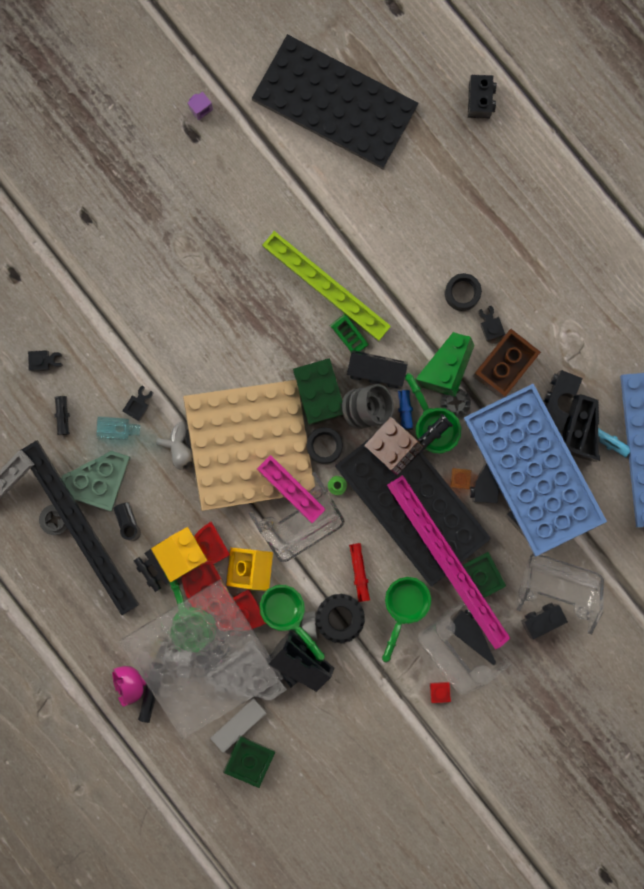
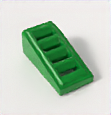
[329,314,369,352]

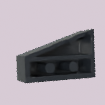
[562,394,600,462]
[268,631,335,692]

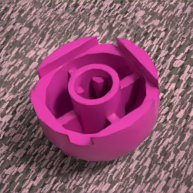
[112,666,146,707]

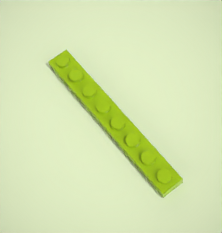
[262,231,391,342]

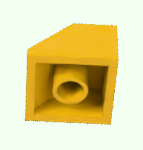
[151,527,207,583]
[226,547,273,591]

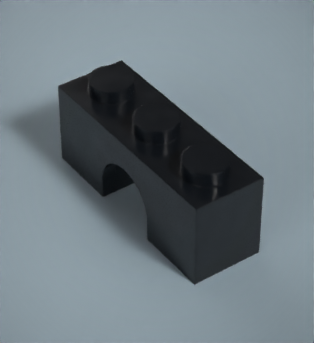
[543,370,583,432]

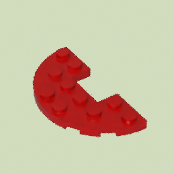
[182,521,266,630]

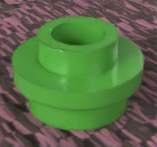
[328,476,347,495]

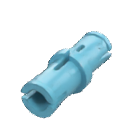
[598,428,630,458]

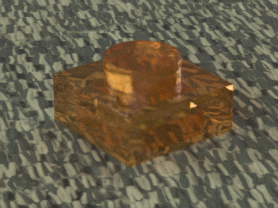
[450,468,472,489]

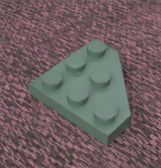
[62,451,131,511]

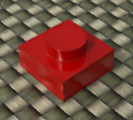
[430,682,451,703]

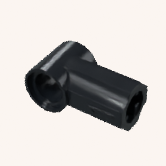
[113,502,141,541]

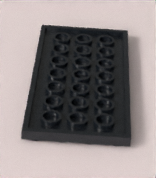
[252,34,419,169]
[335,418,491,587]

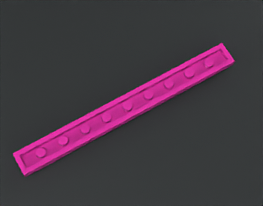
[387,475,510,650]

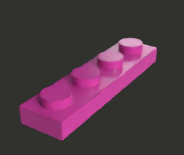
[256,455,326,524]

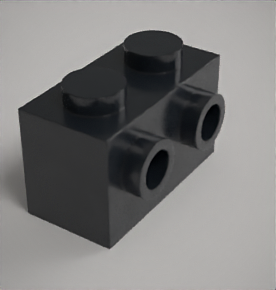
[468,75,497,119]
[521,602,568,640]

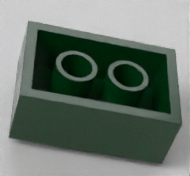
[293,358,344,426]

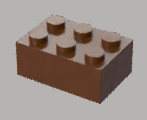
[473,329,541,399]

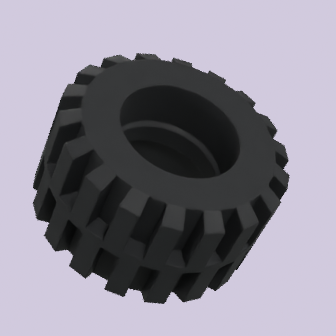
[316,593,365,644]

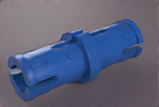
[398,390,413,429]

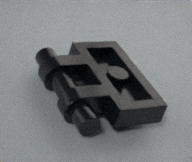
[134,542,169,592]

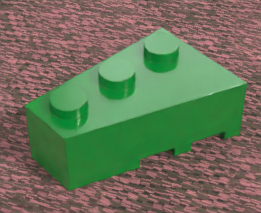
[416,332,475,397]

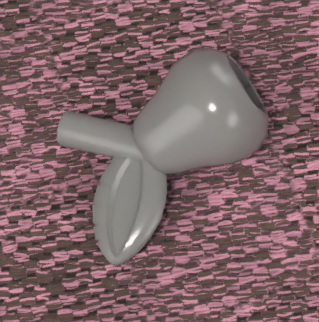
[156,421,194,470]

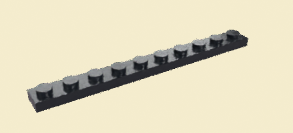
[21,440,139,615]

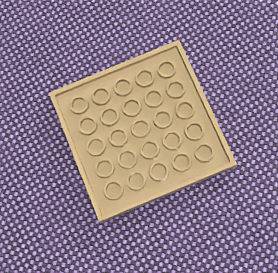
[183,380,316,511]

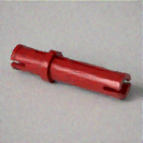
[349,543,370,602]

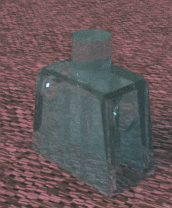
[96,417,140,440]

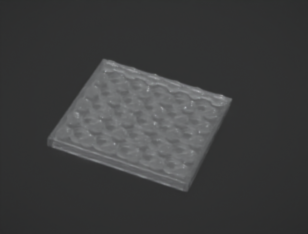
[119,579,283,739]

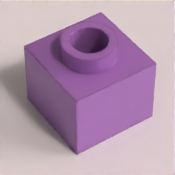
[187,91,213,121]

